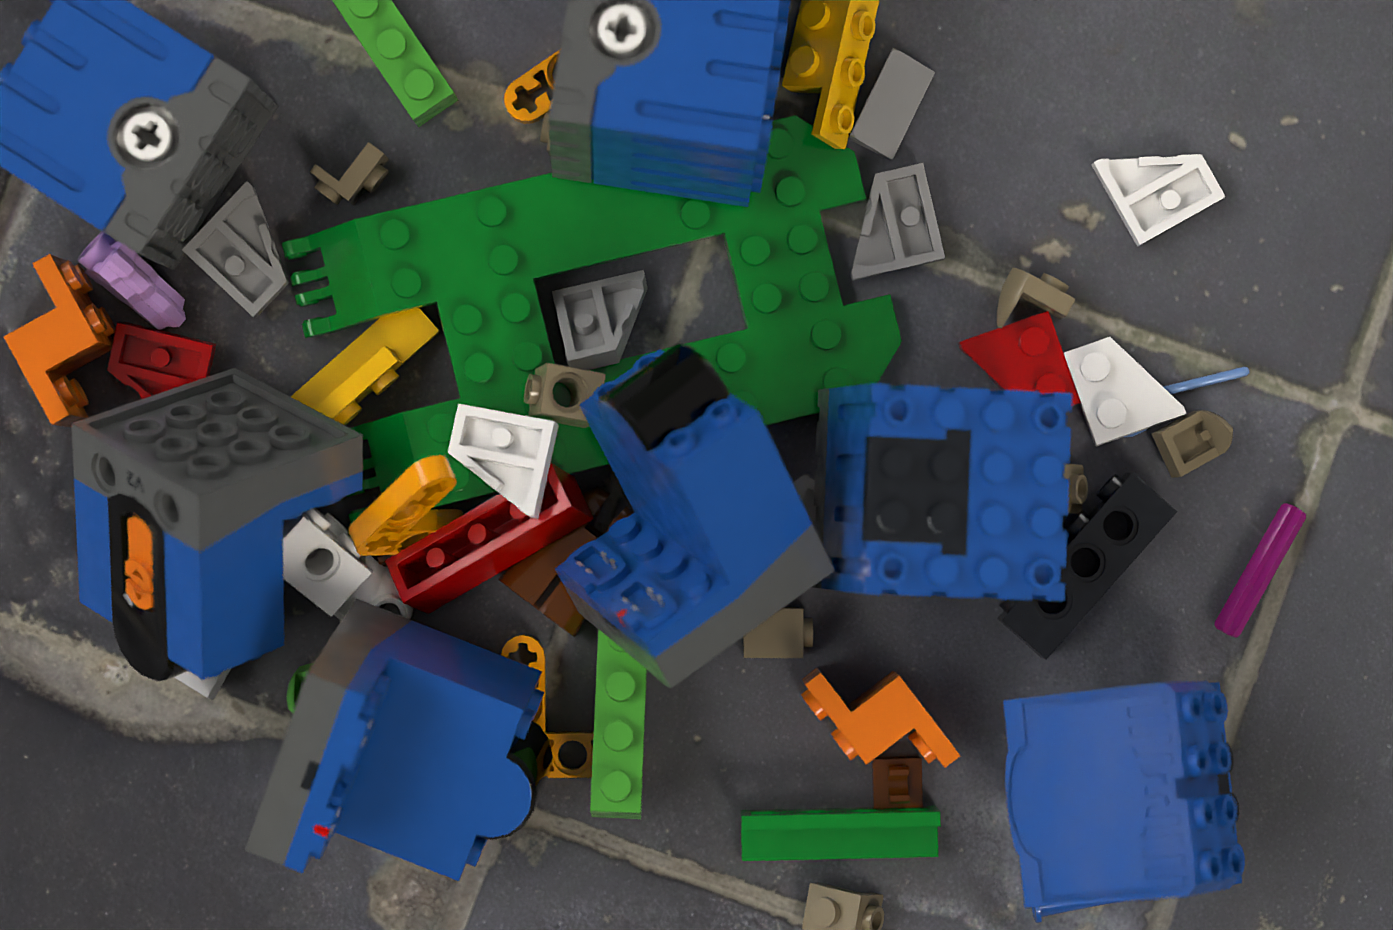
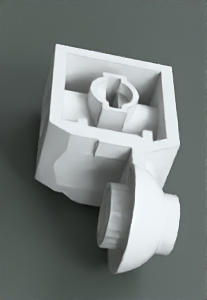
[283,508,414,622]

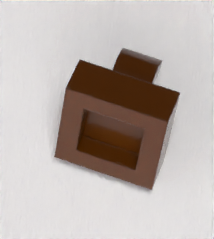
[872,757,923,808]

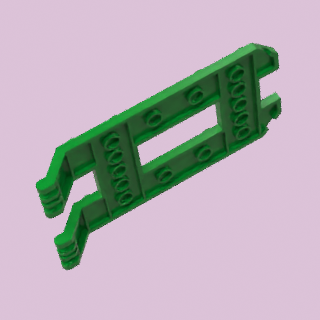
[281,115,902,524]

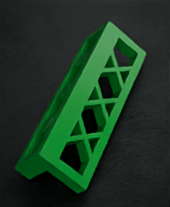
[741,806,941,861]

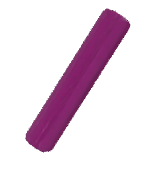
[1215,503,1306,638]

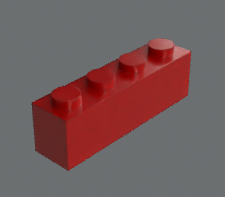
[385,463,593,614]

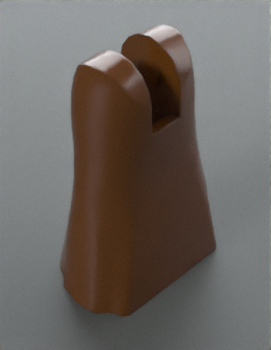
[498,485,634,637]

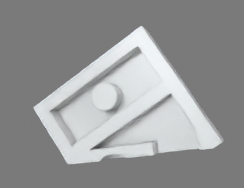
[1091,154,1226,247]
[1064,337,1187,447]
[448,404,559,519]

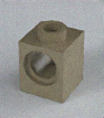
[524,363,606,428]
[743,607,813,658]

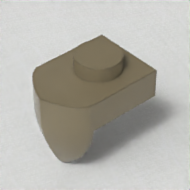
[997,268,1076,328]
[1152,410,1233,478]

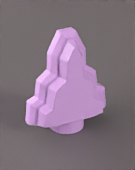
[78,231,186,330]

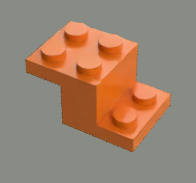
[4,254,116,427]
[801,668,961,768]

